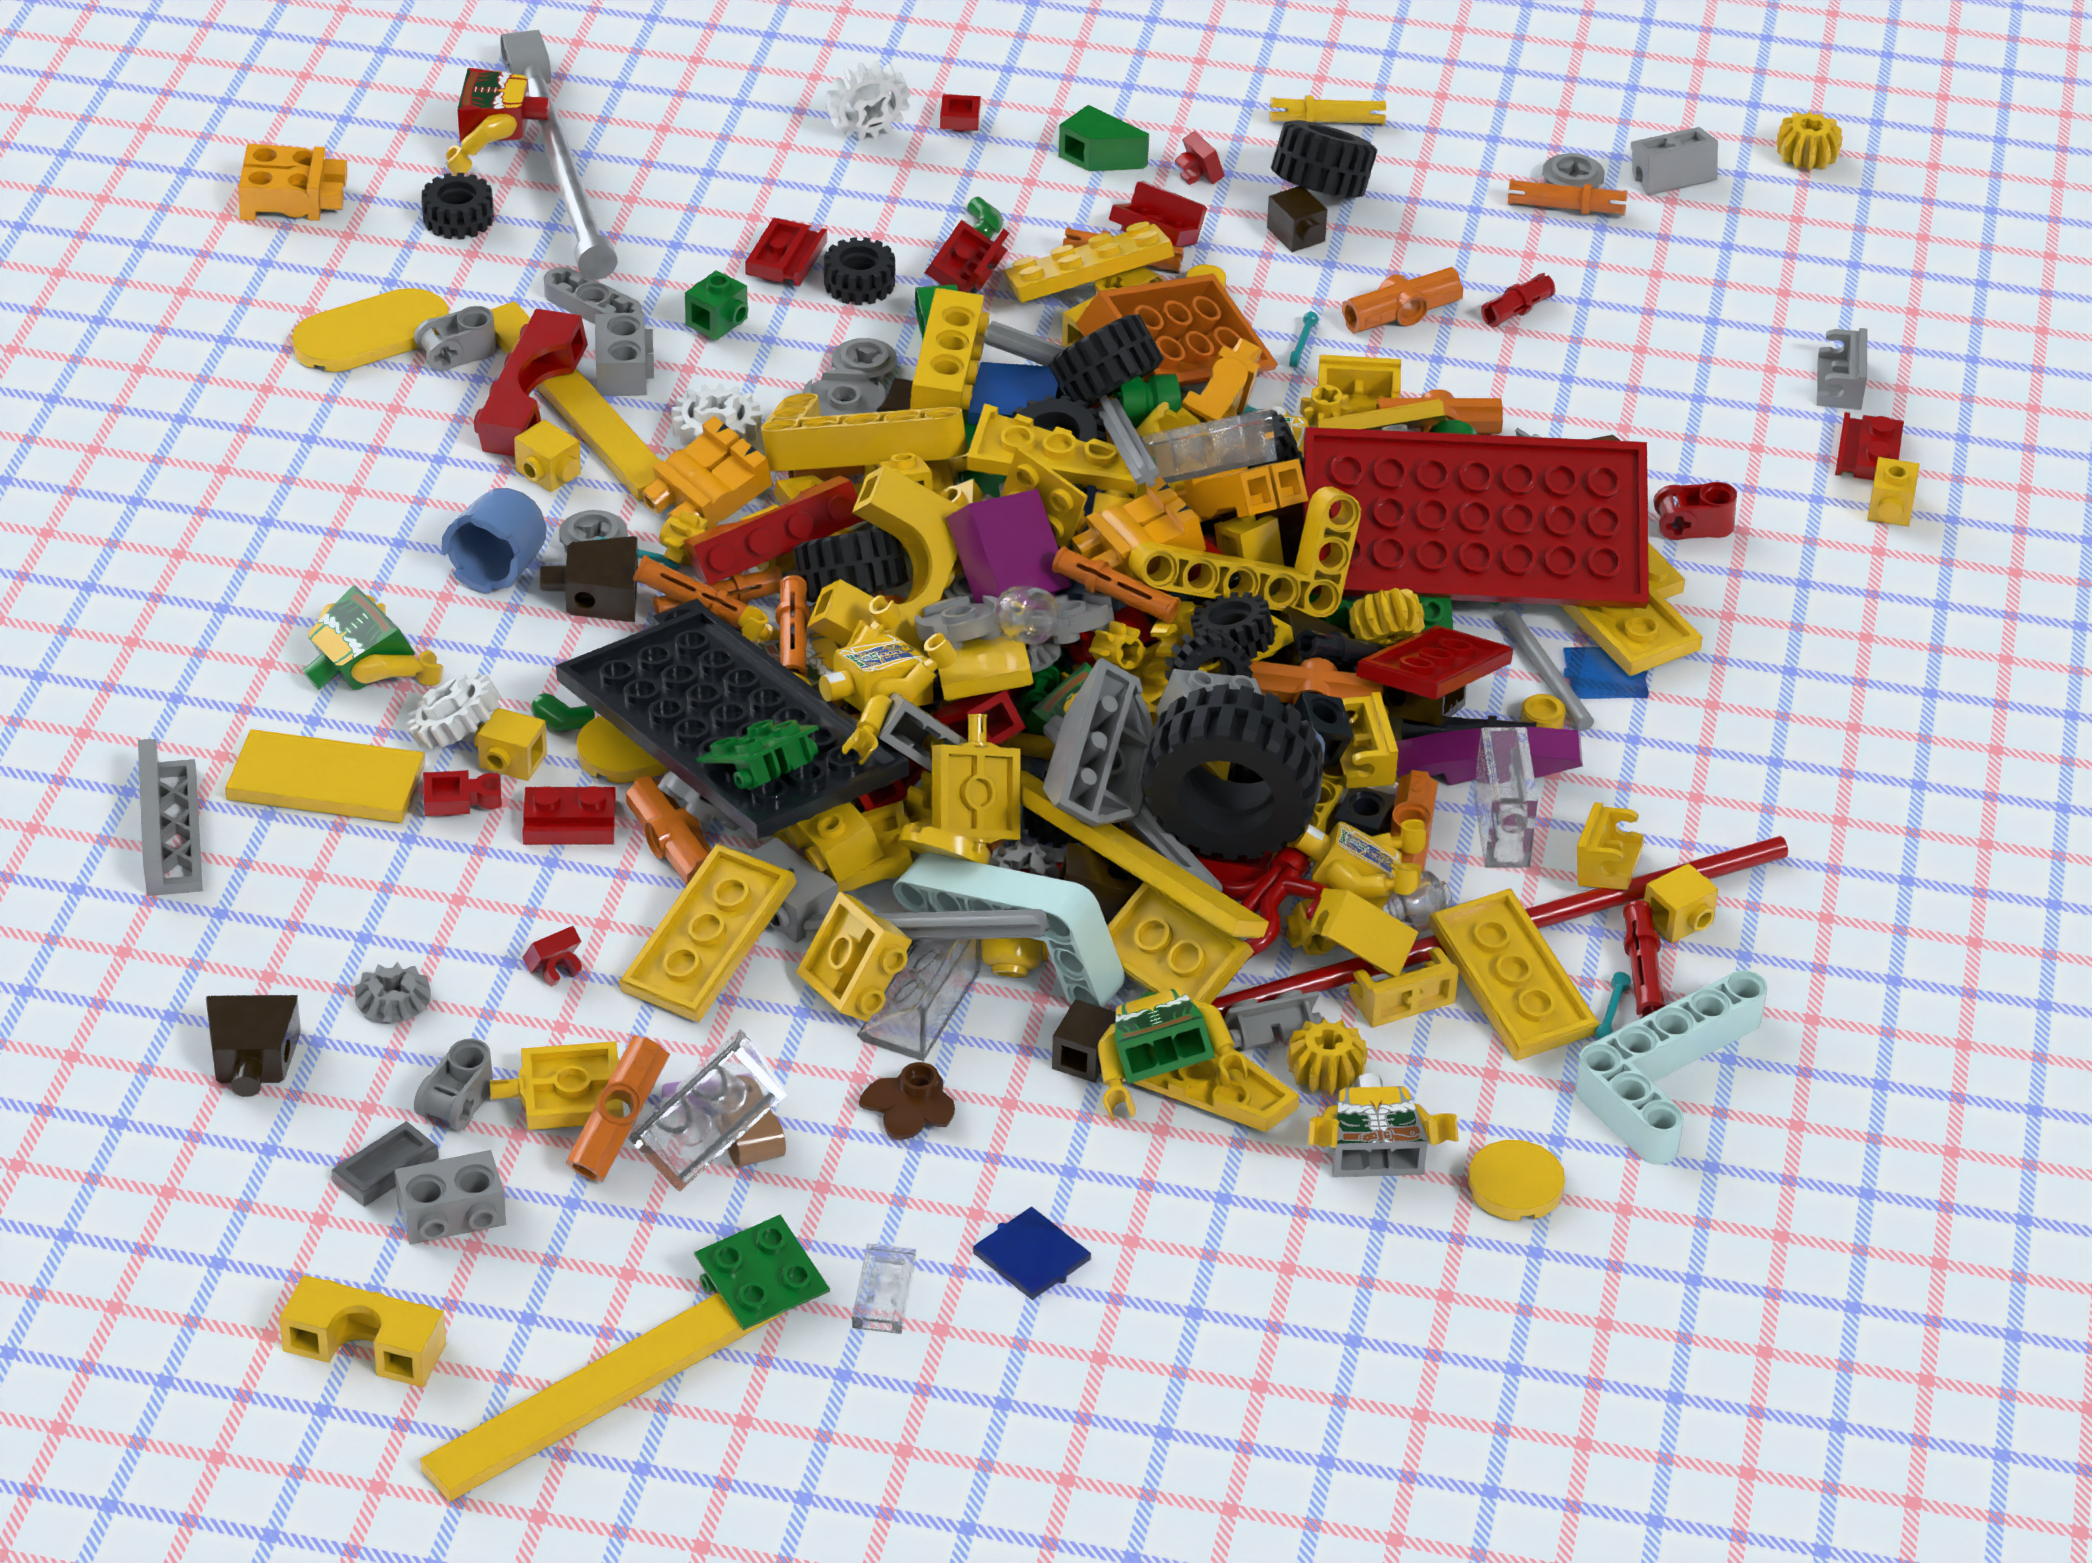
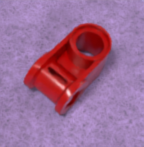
[1653,482,1737,540]

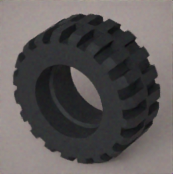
[1141,684,1324,860]

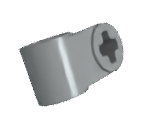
[414,306,497,371]
[414,1038,493,1131]

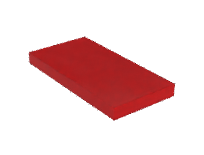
[1356,625,1513,700]

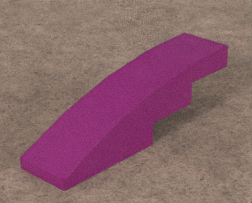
[1396,727,1583,788]

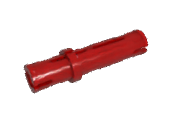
[1623,900,1666,1019]

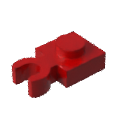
[423,770,502,816]

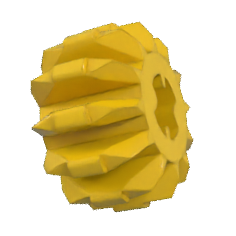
[1776,110,1843,171]
[1349,588,1425,646]
[1287,1016,1368,1096]

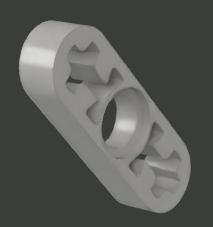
[544,267,642,324]

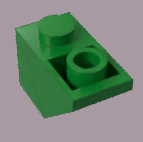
[1058,105,1149,171]

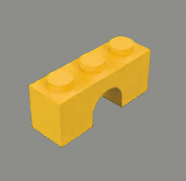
[279,1274,446,1388]

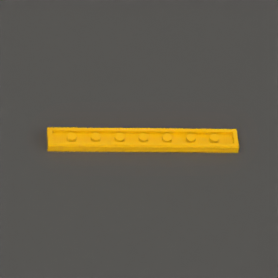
[490,301,660,501]
[1020,770,1269,938]
[420,1292,783,1502]

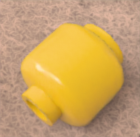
[981,938,1043,978]

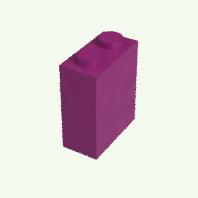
[946,489,1072,616]

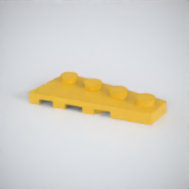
[967,404,1138,494]

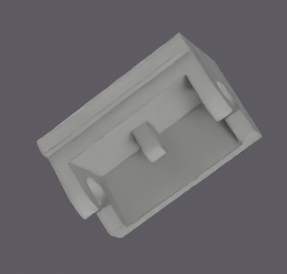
[1631,127,1718,195]
[1816,328,1868,410]

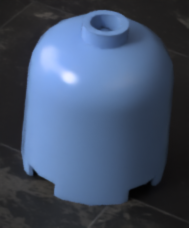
[441,488,547,593]

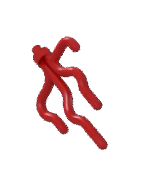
[1217,847,1329,988]

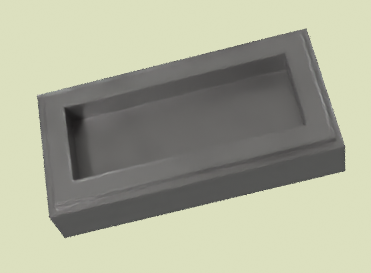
[331,1121,439,1207]

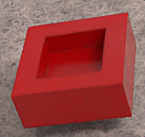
[940,94,981,132]

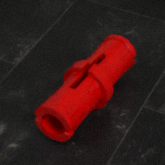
[1481,273,1556,327]

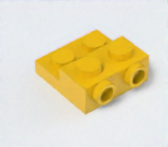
[796,891,912,1022]

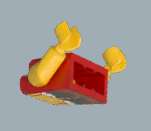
[446,68,551,176]

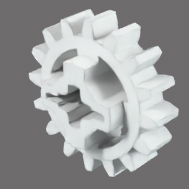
[825,60,911,140]
[671,383,762,445]
[406,672,501,749]

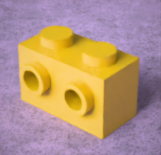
[785,802,884,884]

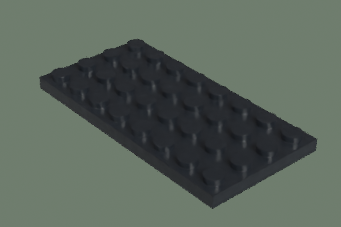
[556,606,909,840]

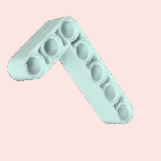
[893,853,1126,1008]
[1575,970,1768,1164]

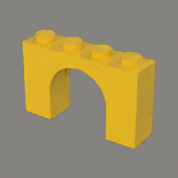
[807,465,963,653]

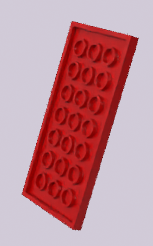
[1303,427,1649,609]

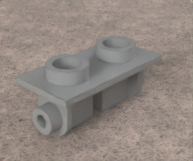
[1224,990,1322,1051]

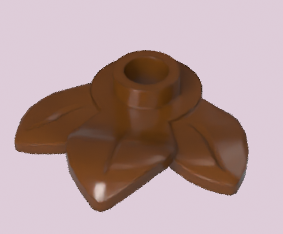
[859,1062,955,1140]

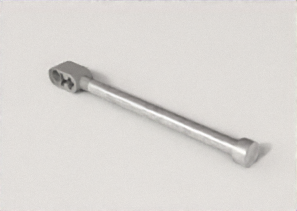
[500,29,618,280]

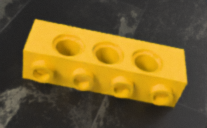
[910,288,990,410]

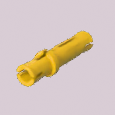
[1269,95,1386,125]

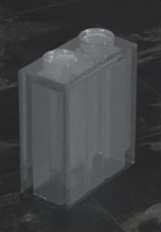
[1474,727,1538,868]

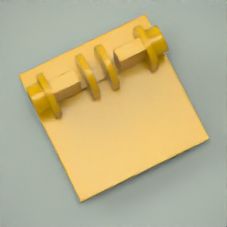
[1000,446,1088,549]

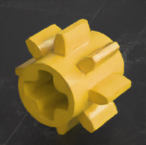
[1300,385,1351,427]
[659,511,708,567]
[1089,621,1146,671]
[1285,899,1336,955]

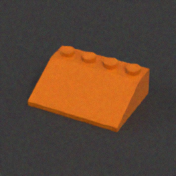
[1075,273,1278,386]

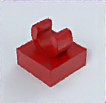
[1175,131,1225,185]
[522,926,582,987]

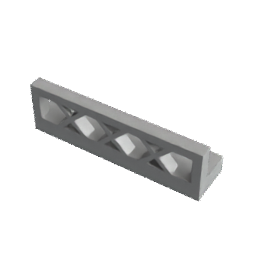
[138,739,203,896]

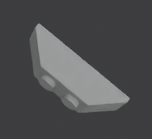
[1043,658,1154,827]

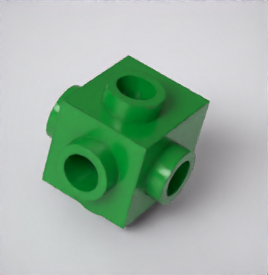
[685,270,749,341]

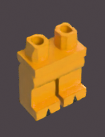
[238,143,348,221]
[1181,338,1262,451]
[642,416,773,530]
[1176,459,1308,522]
[1071,477,1206,581]

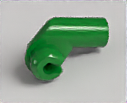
[967,196,1003,239]
[531,693,595,732]

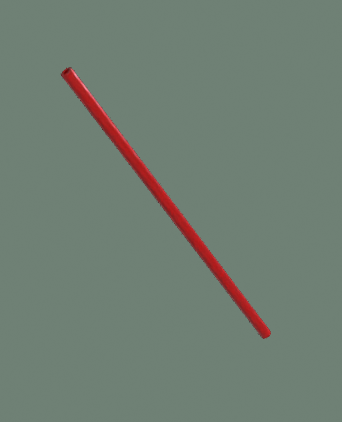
[1210,836,1788,1020]

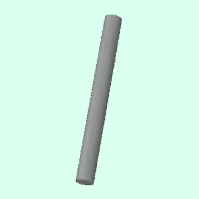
[1502,610,1594,731]

